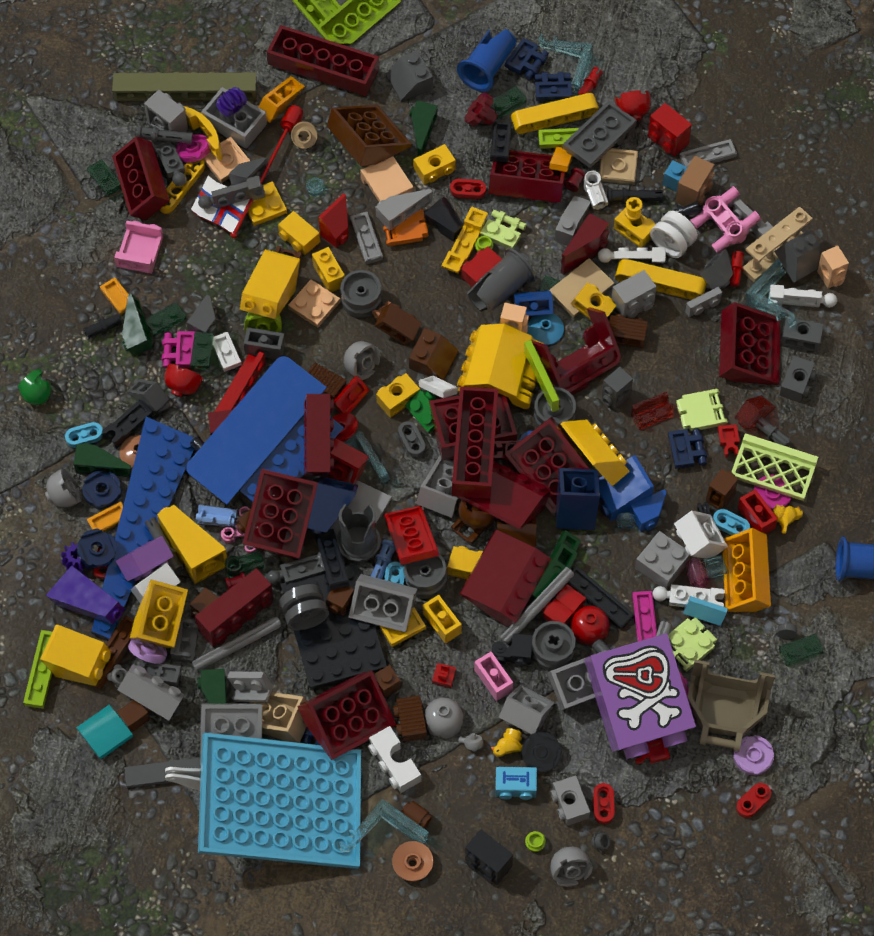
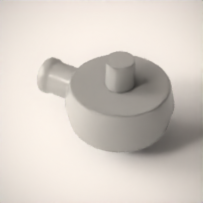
[459,733,483,751]

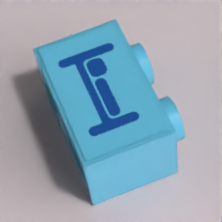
[495,767,537,800]

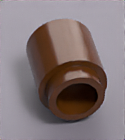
[401,801,433,830]

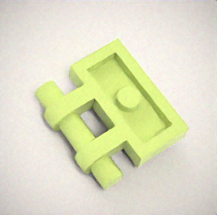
[480,210,527,249]

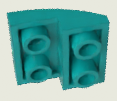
[76,705,134,760]

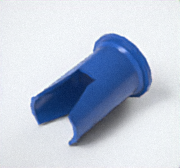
[457,29,517,92]
[835,537,874,581]

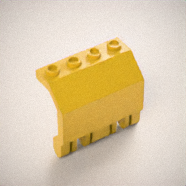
[457,323,544,409]

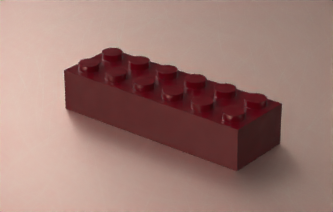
[267,25,380,96]
[452,386,498,499]

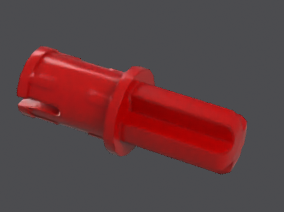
[578,67,603,95]
[729,251,744,287]

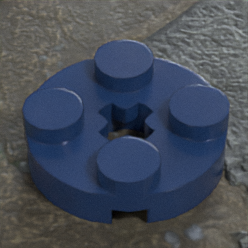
[82,471,122,510]
[77,529,117,568]

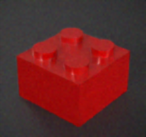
[648,103,692,157]

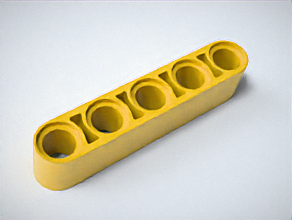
[511,93,599,134]
[615,259,707,300]

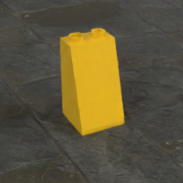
[240,249,300,319]
[157,505,229,584]

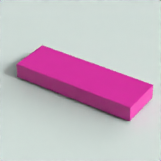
[632,591,657,642]

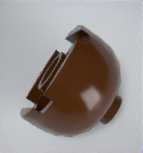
[458,500,495,529]

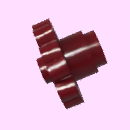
[465,92,497,127]

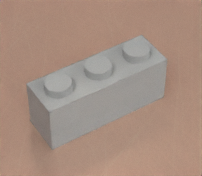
[117,664,185,720]

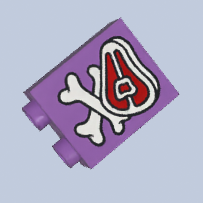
[584,633,696,759]

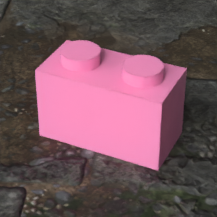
[474,652,513,701]

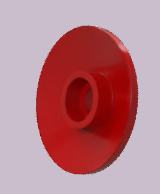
[332,413,358,442]

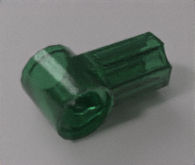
[225,551,264,578]

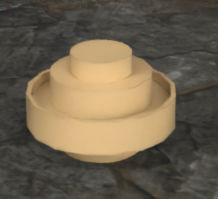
[291,121,318,149]

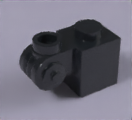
[492,634,533,666]

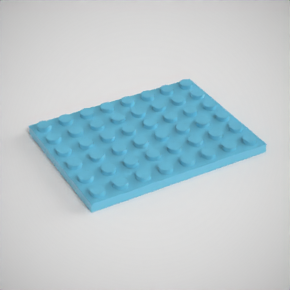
[198,732,361,869]

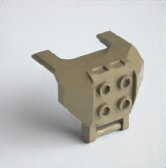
[687,660,775,752]

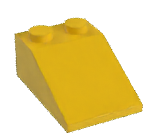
[130,579,188,648]

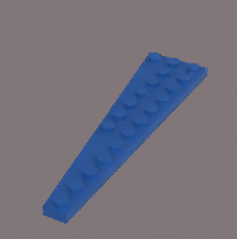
[91,417,195,641]

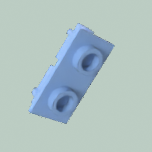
[196,505,237,528]

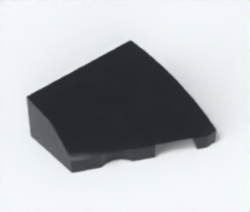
[424,197,463,241]

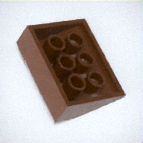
[327,105,412,166]

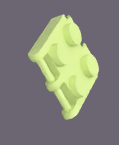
[676,389,728,432]
[668,618,717,672]

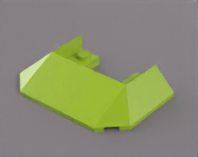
[292,0,401,45]

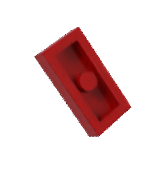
[334,376,369,413]

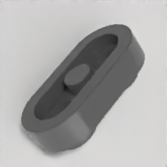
[398,421,425,457]

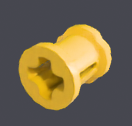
[625,197,642,221]

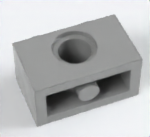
[550,775,590,826]

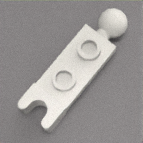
[598,247,666,263]
[768,285,837,308]
[652,584,725,607]

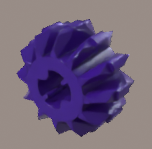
[216,87,247,117]
[61,542,90,574]

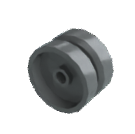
[340,270,382,318]
[534,387,576,433]
[403,553,448,599]
[279,584,329,631]
[532,621,575,671]

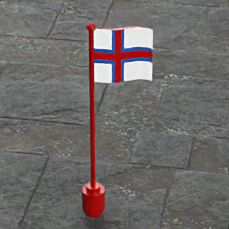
[191,105,303,238]

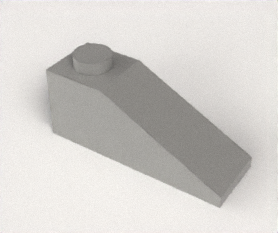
[376,189,433,230]
[555,196,591,245]

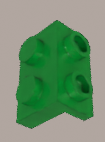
[405,390,436,433]

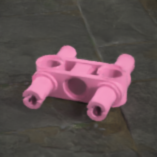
[690,186,762,254]

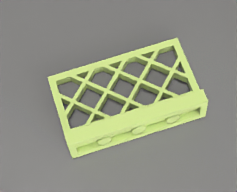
[732,433,818,501]

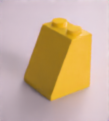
[40,625,112,686]

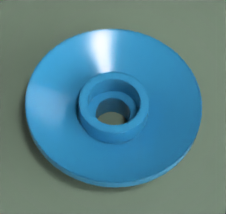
[527,314,564,346]

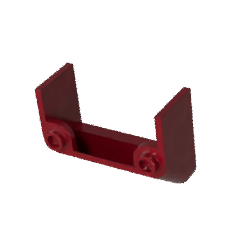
[532,307,621,392]

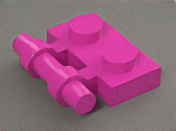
[161,331,196,369]

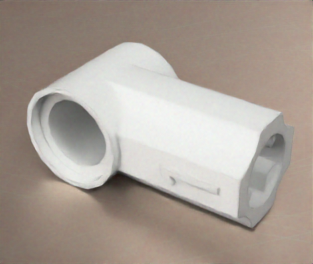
[583,171,608,210]

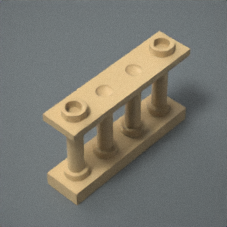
[743,207,813,283]

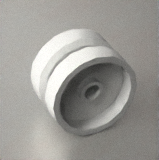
[650,211,698,258]

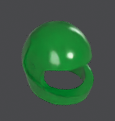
[18,369,51,405]

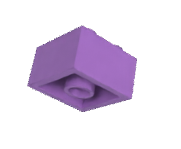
[116,536,173,581]

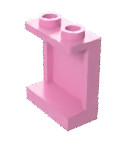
[114,221,163,274]

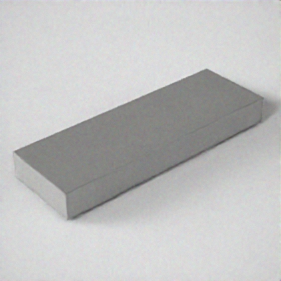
[679,139,737,167]
[350,212,383,264]

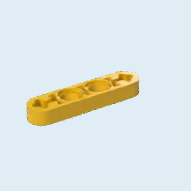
[159,158,205,214]

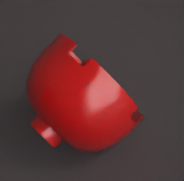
[614,90,651,121]
[164,364,203,397]
[570,606,610,646]

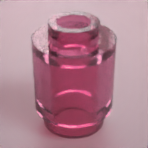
[685,558,710,588]

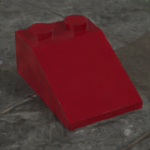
[561,213,610,275]

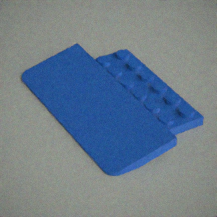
[186,356,344,505]

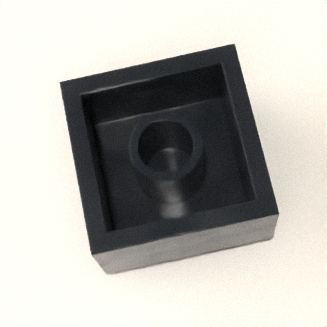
[465,829,513,885]

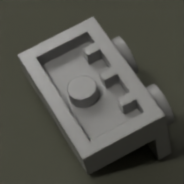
[227,671,274,702]

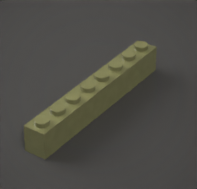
[112,72,257,101]

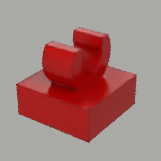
[432,663,456,688]

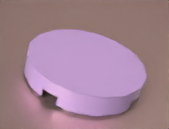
[128,639,168,664]
[733,735,774,775]

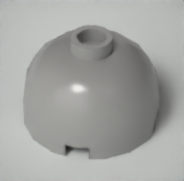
[344,341,380,380]
[45,468,82,508]
[424,697,464,739]
[550,847,593,887]

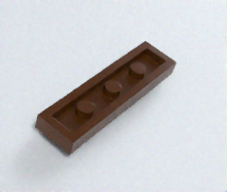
[91,615,134,690]

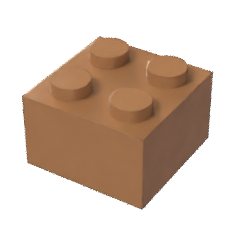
[676,156,715,209]

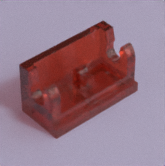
[631,391,674,430]

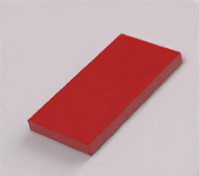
[384,506,439,565]

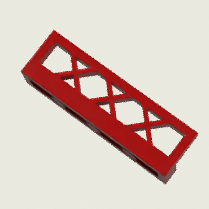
[214,351,266,412]

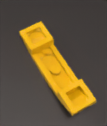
[184,106,223,162]
[441,207,488,274]

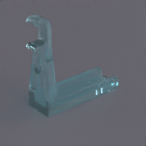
[538,34,594,95]
[745,258,796,328]
[343,431,390,484]
[338,799,429,852]

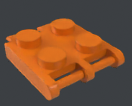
[383,209,429,246]

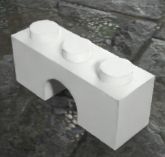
[368,726,421,793]

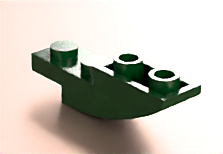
[531,530,581,599]

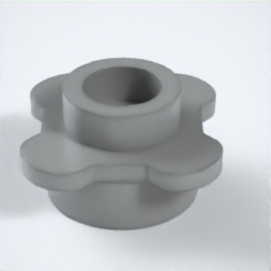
[107,664,127,688]

